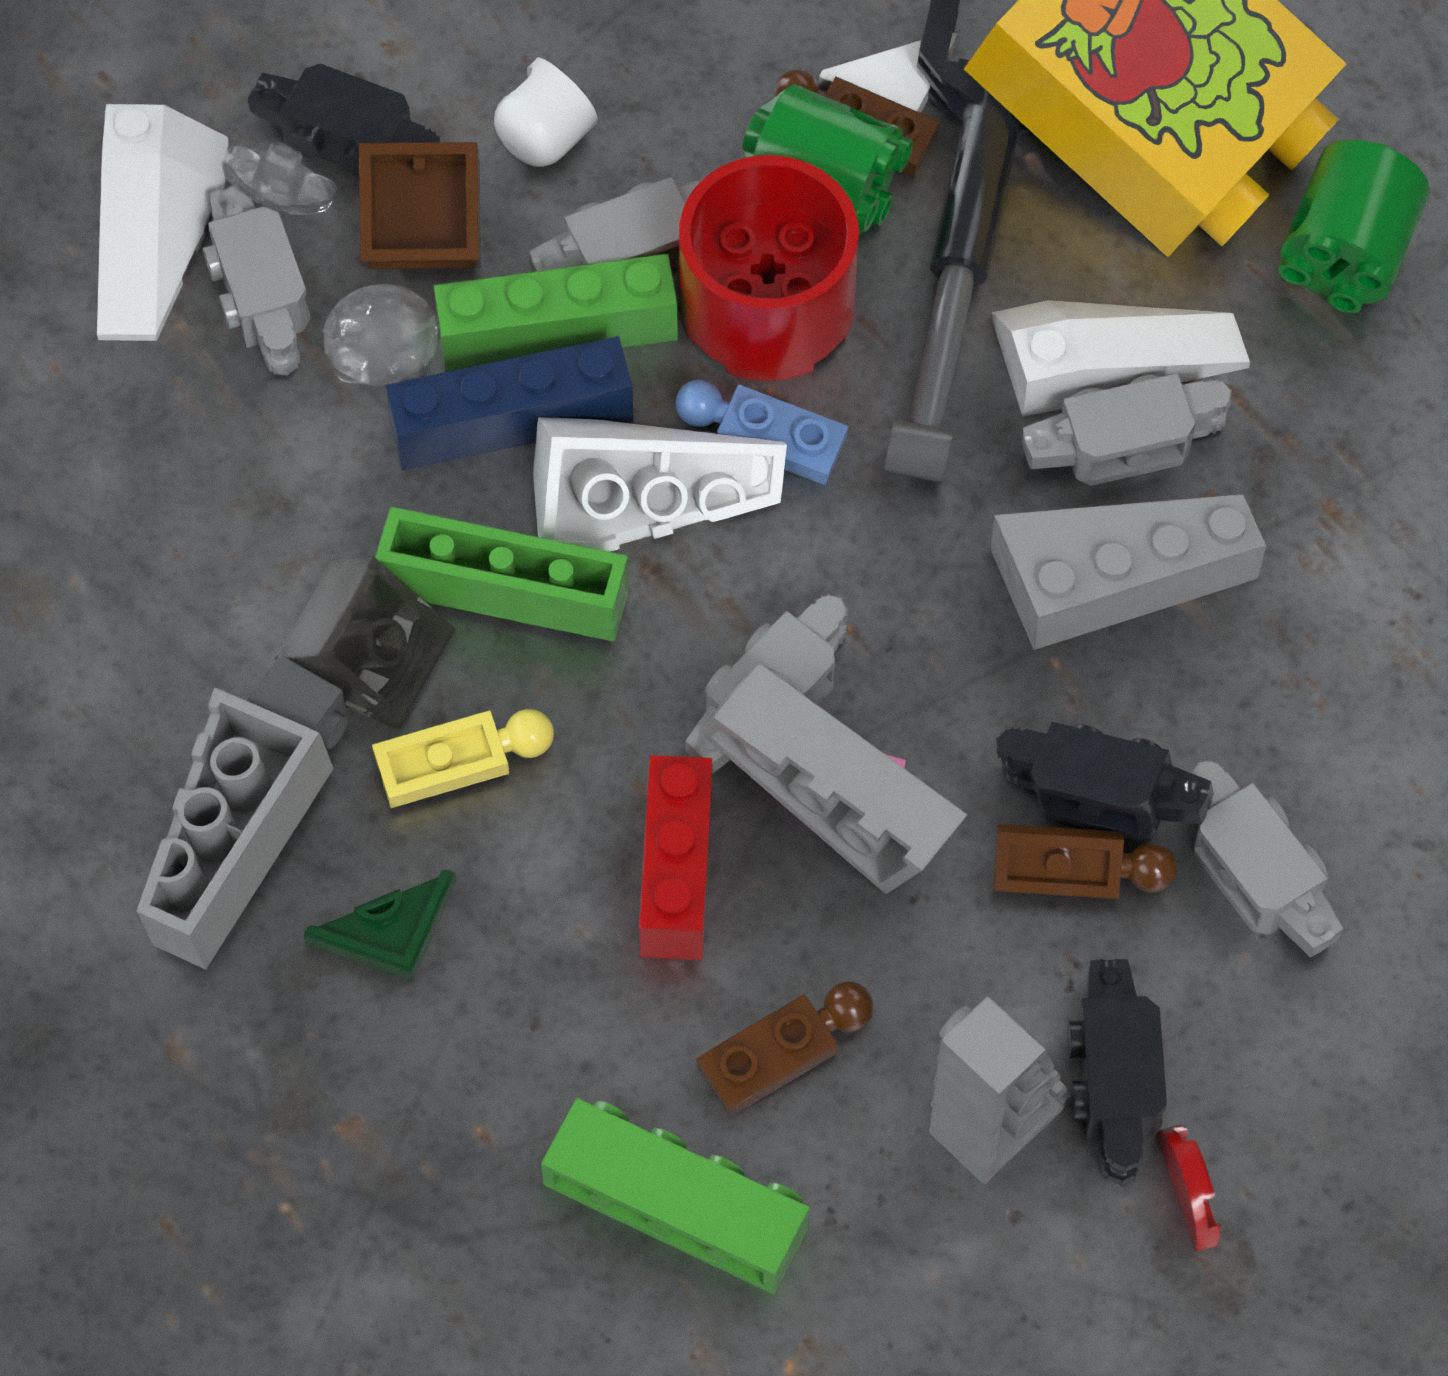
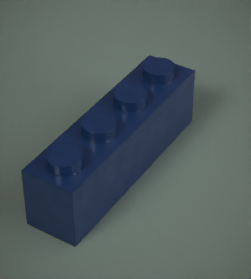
[385,336,634,470]

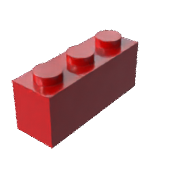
[639,755,712,960]

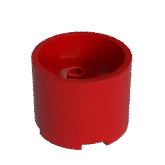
[679,155,859,381]

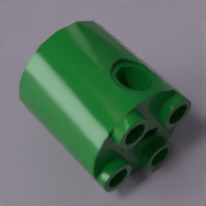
[742,84,914,235]
[1278,139,1430,313]

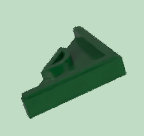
[303,869,456,981]

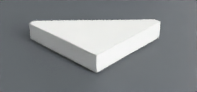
[819,33,958,113]

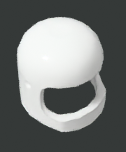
[494,57,598,167]

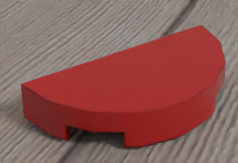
[1156,1124,1220,1252]

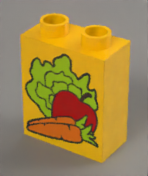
[964,0,1347,257]

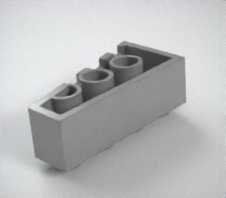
[990,494,1266,650]
[698,663,967,894]
[136,687,334,970]
[929,996,1071,1184]

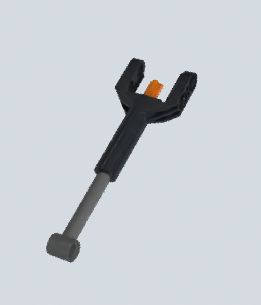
[884,0,1032,483]

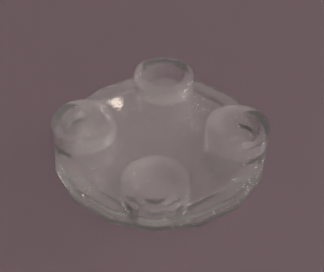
[222,142,337,216]
[323,284,440,387]

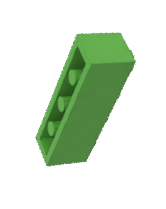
[434,254,678,372]
[375,507,629,642]
[541,1098,810,1295]

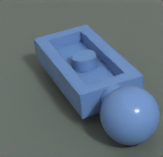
[675,380,849,486]

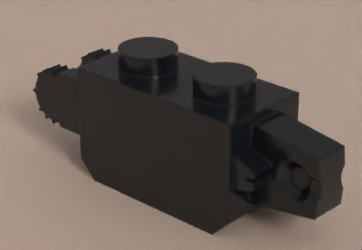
[248,63,440,177]
[996,722,1214,841]
[1067,959,1167,1187]

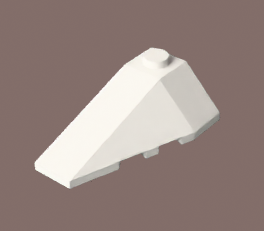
[97,104,229,341]
[991,300,1250,417]
[533,417,787,552]

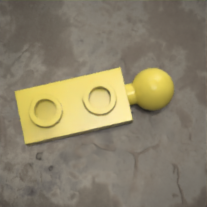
[372,709,554,808]

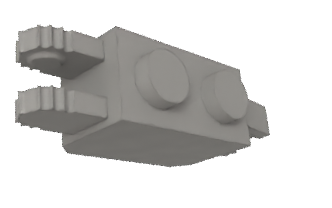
[529,177,704,273]
[203,184,311,376]
[1021,373,1232,486]
[685,594,848,773]
[1190,759,1343,957]

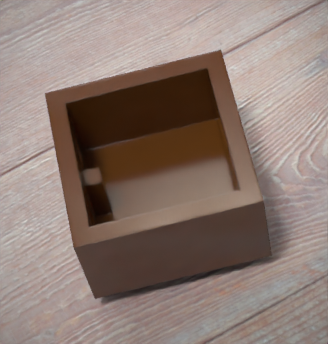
[359,142,481,270]

